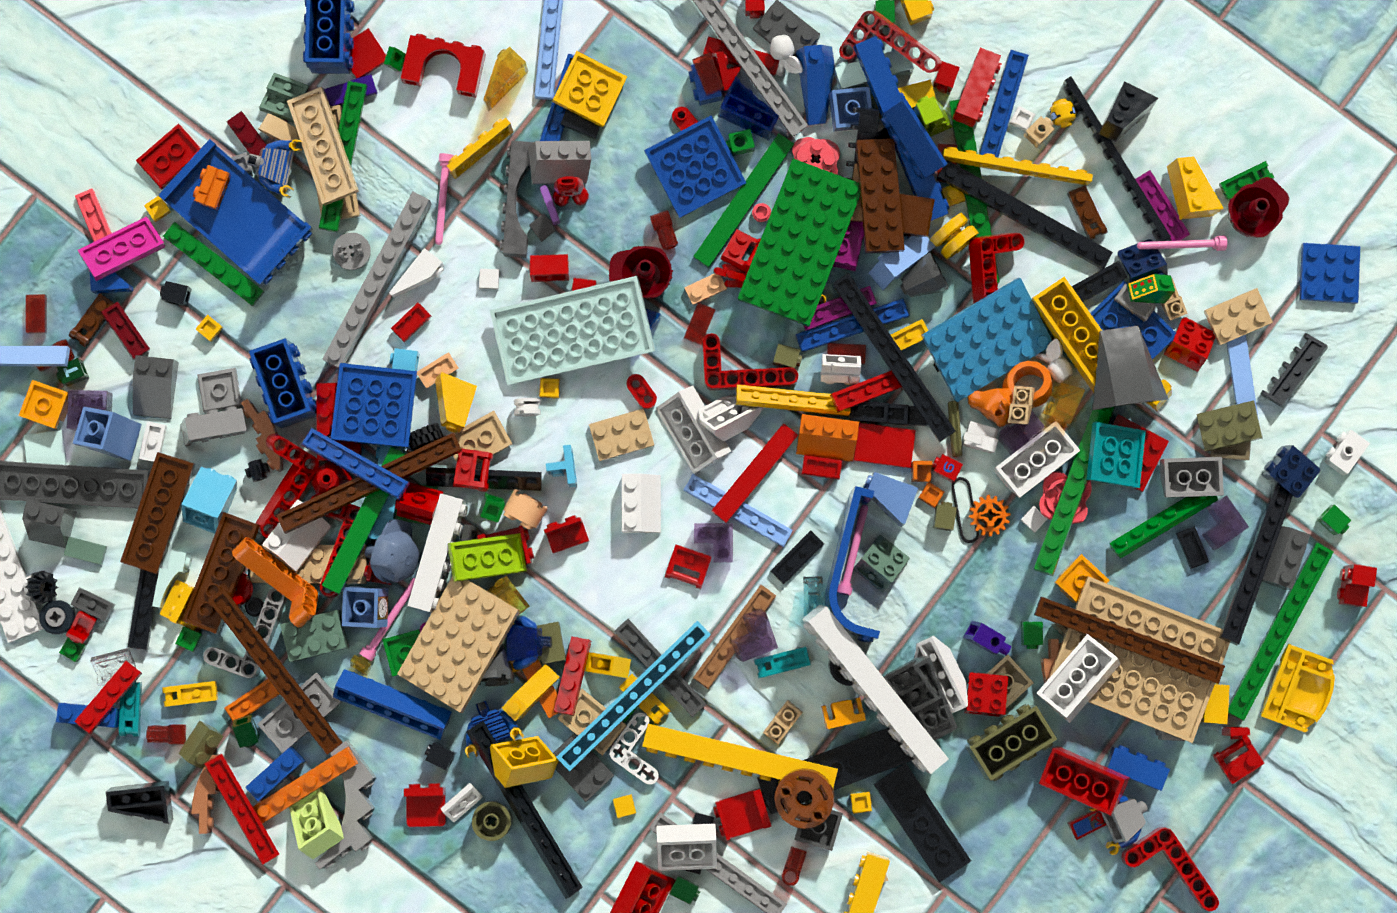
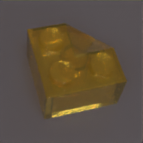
[1042,383,1085,429]

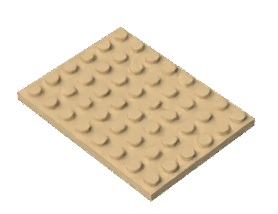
[1048,576,1230,743]

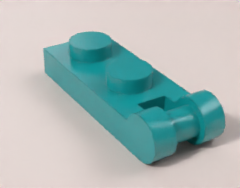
[754,647,811,679]
[119,682,142,737]

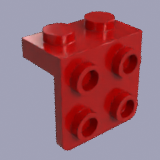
[1164,317,1215,372]
[404,783,446,827]

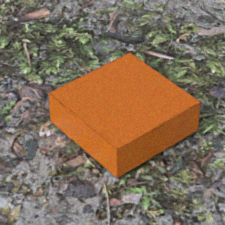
[918,482,945,508]

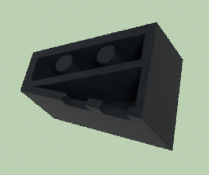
[105,781,174,824]

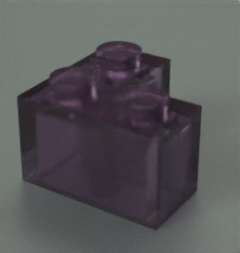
[67,390,113,431]
[998,410,1045,455]
[1202,495,1249,550]
[694,523,733,563]
[731,609,778,662]

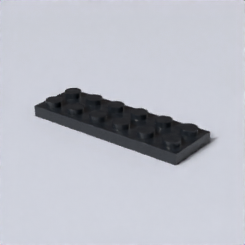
[873,763,971,883]

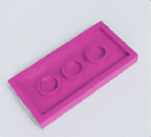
[78,216,165,281]

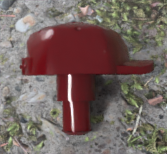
[1228,177,1289,238]
[609,246,673,298]

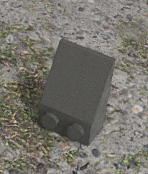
[133,355,179,419]

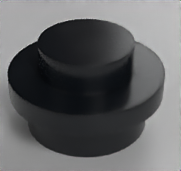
[245,597,264,617]

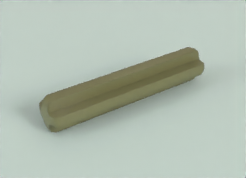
[948,401,963,457]

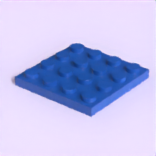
[644,115,746,218]
[1090,281,1176,359]
[331,363,417,448]

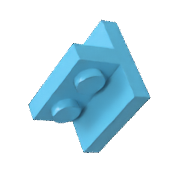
[546,445,577,487]

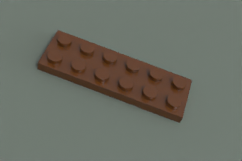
[855,139,905,254]
[120,452,195,574]
[182,512,260,634]

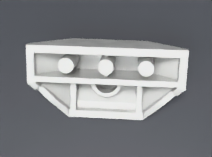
[698,395,764,442]
[914,636,968,713]

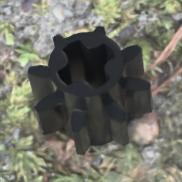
[244,459,270,482]

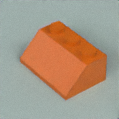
[796,414,859,462]

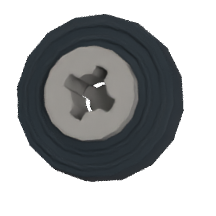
[39,600,75,634]

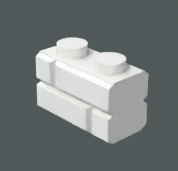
[820,354,861,385]

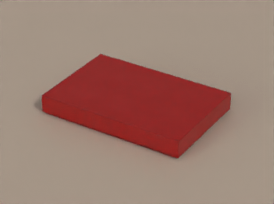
[136,123,201,189]
[854,423,916,468]

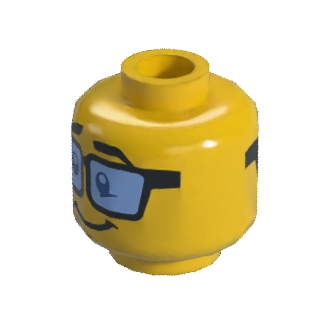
[1049,99,1076,128]

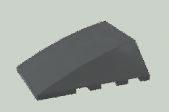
[1092,326,1169,410]
[884,656,957,741]

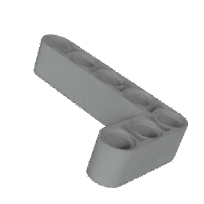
[203,588,288,678]

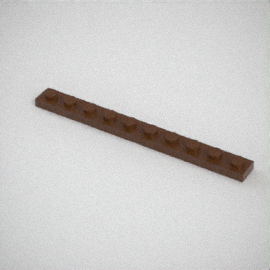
[276,432,462,534]
[208,588,343,755]
[1034,597,1225,684]

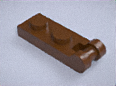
[1067,185,1108,240]
[68,293,114,347]

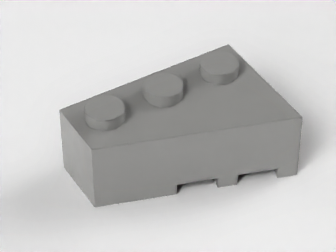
[181,406,247,446]

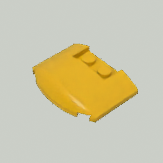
[1261,644,1335,732]

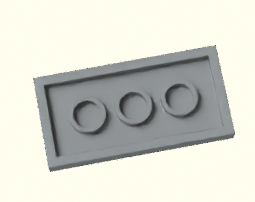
[257,673,342,753]

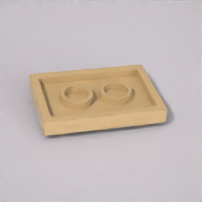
[1204,288,1273,346]
[589,408,655,461]
[453,411,513,465]
[558,689,627,756]

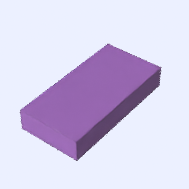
[539,185,560,226]

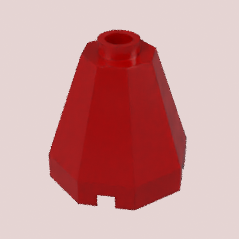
[311,461,353,494]

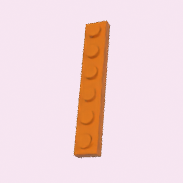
[253,747,359,824]

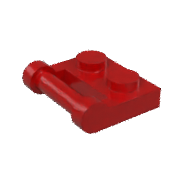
[720,229,761,273]
[453,448,493,492]
[665,544,712,590]
[1213,735,1265,784]

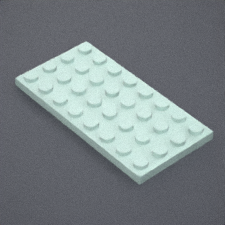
[490,276,655,385]

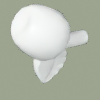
[770,35,803,76]
[1036,339,1073,384]

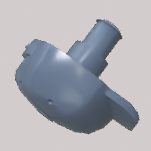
[365,519,419,584]

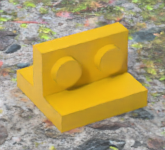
[160,579,197,631]

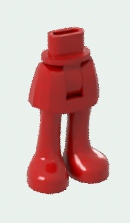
[553,176,589,207]

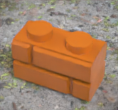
[193,165,231,211]

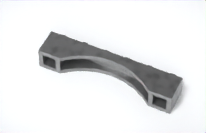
[500,141,534,258]

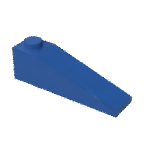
[796,45,835,126]

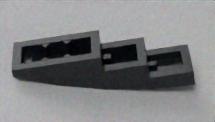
[849,402,928,426]

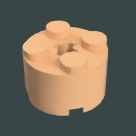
[503,489,548,530]

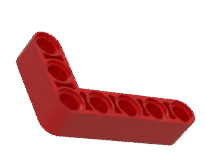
[839,11,942,73]
[969,233,1024,304]
[703,333,799,391]
[256,433,319,538]
[311,494,360,599]
[1121,827,1219,911]

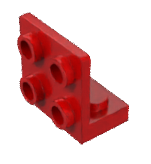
[544,515,589,554]
[964,672,1008,717]

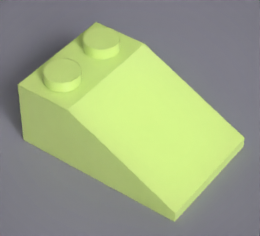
[289,787,344,859]

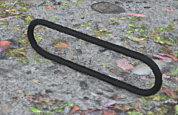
[952,477,979,543]

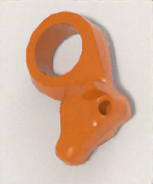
[968,361,1053,427]

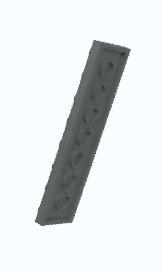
[0,460,150,509]

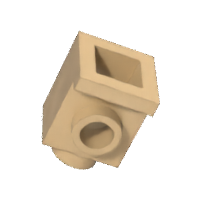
[1023,116,1054,148]

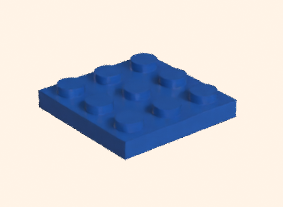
[1299,243,1360,304]

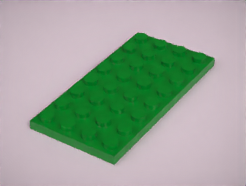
[737,159,860,327]

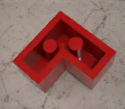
[1337,564,1377,608]

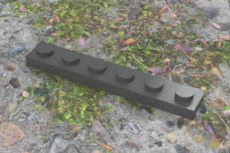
[614,619,706,717]

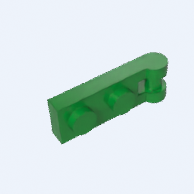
[1219,161,1275,201]

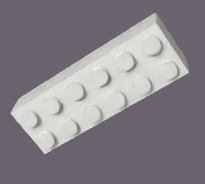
[407,493,468,613]

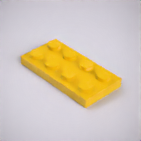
[447,118,513,179]

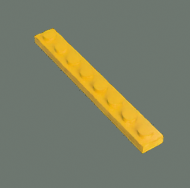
[941,147,1093,186]

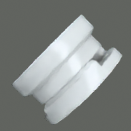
[514,398,541,417]

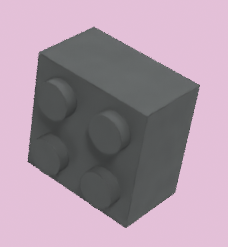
[794,802,843,851]

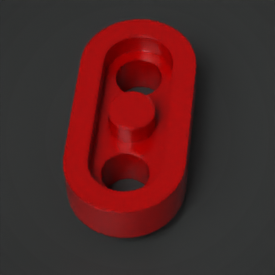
[672,106,698,131]
[626,374,657,409]

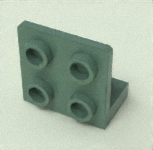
[853,535,910,593]

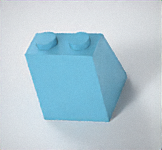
[181,467,237,534]

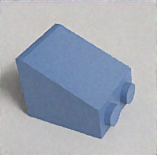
[72,407,142,461]
[864,472,918,527]

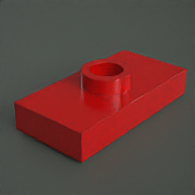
[391,302,432,343]
[801,455,842,480]
[1222,727,1250,739]

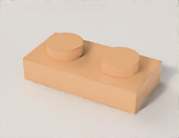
[684,274,727,305]
[417,352,459,388]

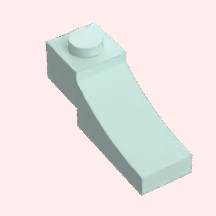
[152,550,192,608]

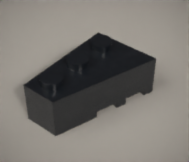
[1099,81,1158,142]

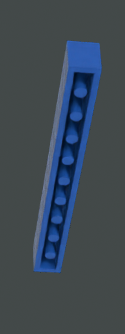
[853,36,950,221]

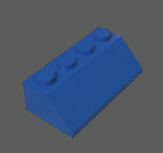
[881,99,947,179]

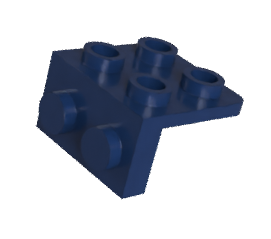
[1117,239,1168,283]
[1261,445,1320,498]

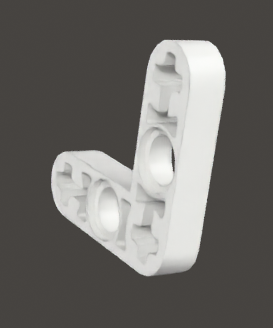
[610,712,659,784]

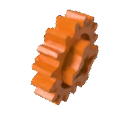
[968,495,1011,537]

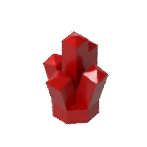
[713,263,747,288]

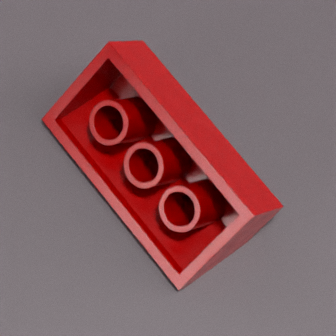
[317,383,361,462]
[1039,746,1130,816]
[610,861,675,913]

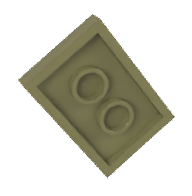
[1197,400,1263,452]

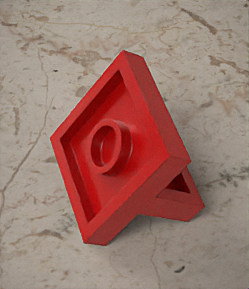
[395,482,443,525]

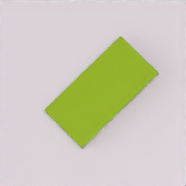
[447,533,527,582]

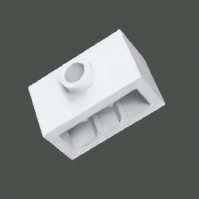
[1324,430,1370,476]

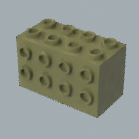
[965,704,1057,781]

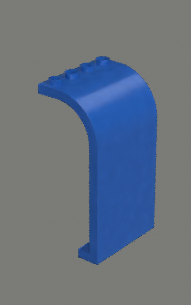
[158,139,313,286]
[825,486,880,643]

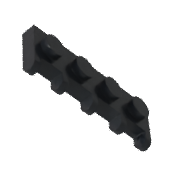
[846,107,879,180]
[1260,333,1328,408]

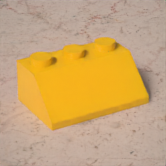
[490,736,559,788]

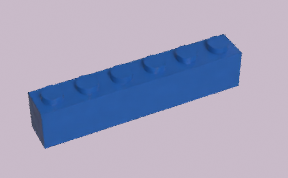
[333,669,452,740]

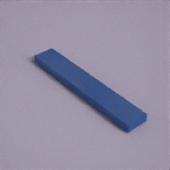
[979,50,1029,158]
[540,54,574,141]
[795,298,910,353]
[301,428,410,500]

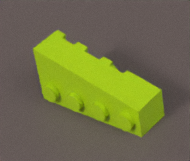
[914,96,953,137]

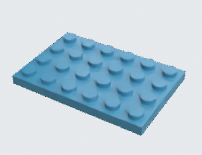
[921,278,1052,402]

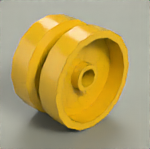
[930,212,979,260]

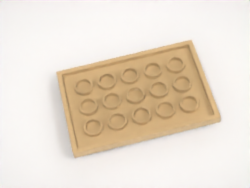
[397,576,520,713]

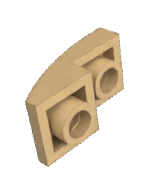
[258,113,299,141]
[1161,278,1188,320]
[1008,386,1035,425]
[763,700,803,744]

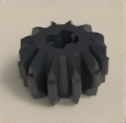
[25,571,59,604]

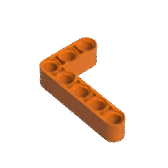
[232,537,318,628]

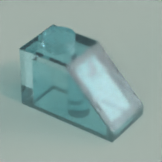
[803,576,824,618]

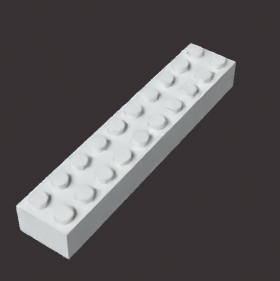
[802,605,949,774]

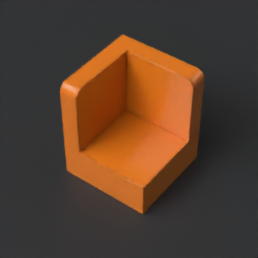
[911,461,932,482]

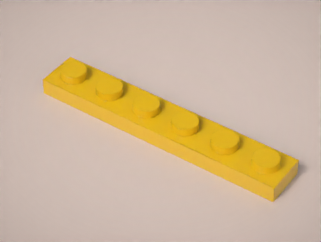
[736,385,851,416]

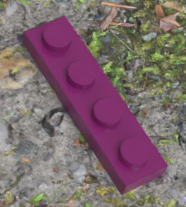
[1135,170,1190,241]
[803,286,877,331]

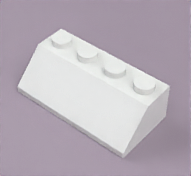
[656,386,731,474]
[994,421,1080,498]
[1037,634,1120,723]

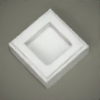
[1009,106,1035,131]
[479,269,499,289]
[1021,506,1048,533]

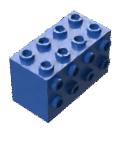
[303,0,355,74]
[249,338,317,429]

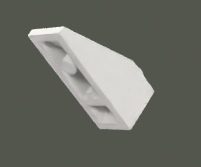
[389,248,444,298]

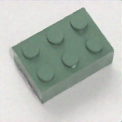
[280,610,349,662]

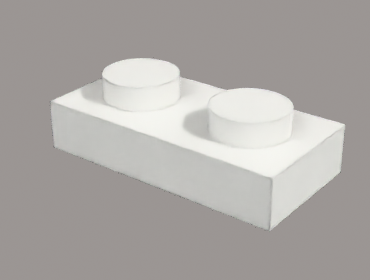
[139,421,167,462]
[441,783,483,822]

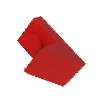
[711,51,741,91]

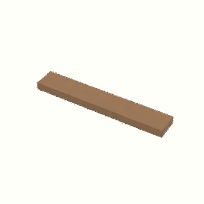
[693,585,776,689]

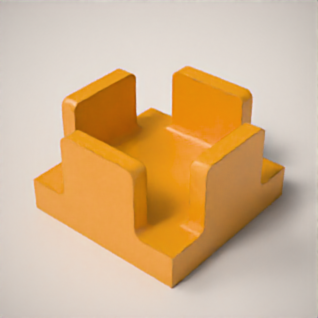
[18,380,70,429]
[1054,554,1110,603]
[821,697,866,729]

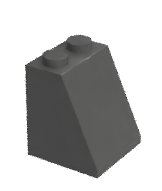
[22,499,77,548]

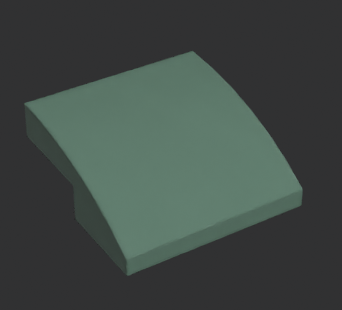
[259,73,309,123]

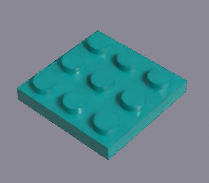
[1087,422,1146,488]

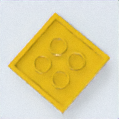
[552,51,627,128]

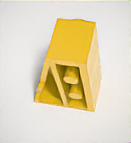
[1167,157,1224,220]

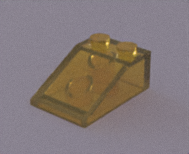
[483,46,529,111]

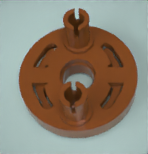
[775,768,834,829]

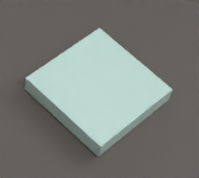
[24,430,67,465]

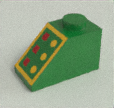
[1127,274,1175,304]

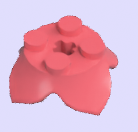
[792,137,840,175]
[1039,471,1092,524]

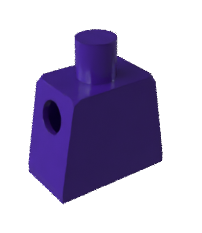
[963,621,1011,656]

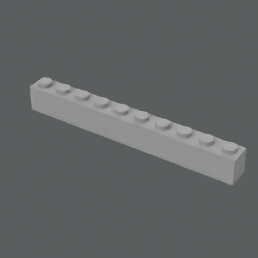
[323,191,432,369]

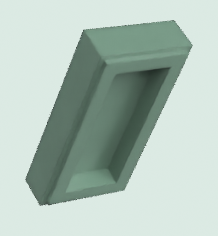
[64,537,107,565]

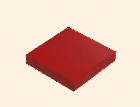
[350,28,386,79]

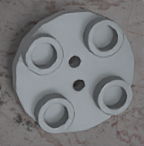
[333,233,371,270]

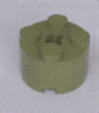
[472,801,512,841]

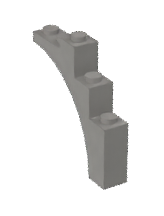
[315,740,376,870]

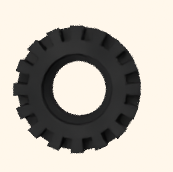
[409,423,444,451]

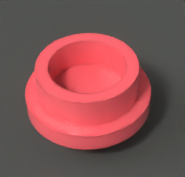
[752,203,771,222]

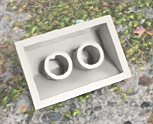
[622,474,661,533]
[262,499,331,573]
[657,824,717,871]

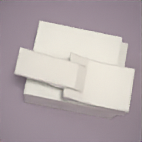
[963,421,998,454]

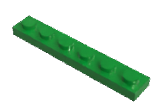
[163,222,264,306]
[1109,496,1218,559]

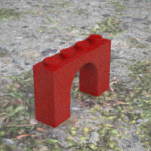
[401,34,486,98]

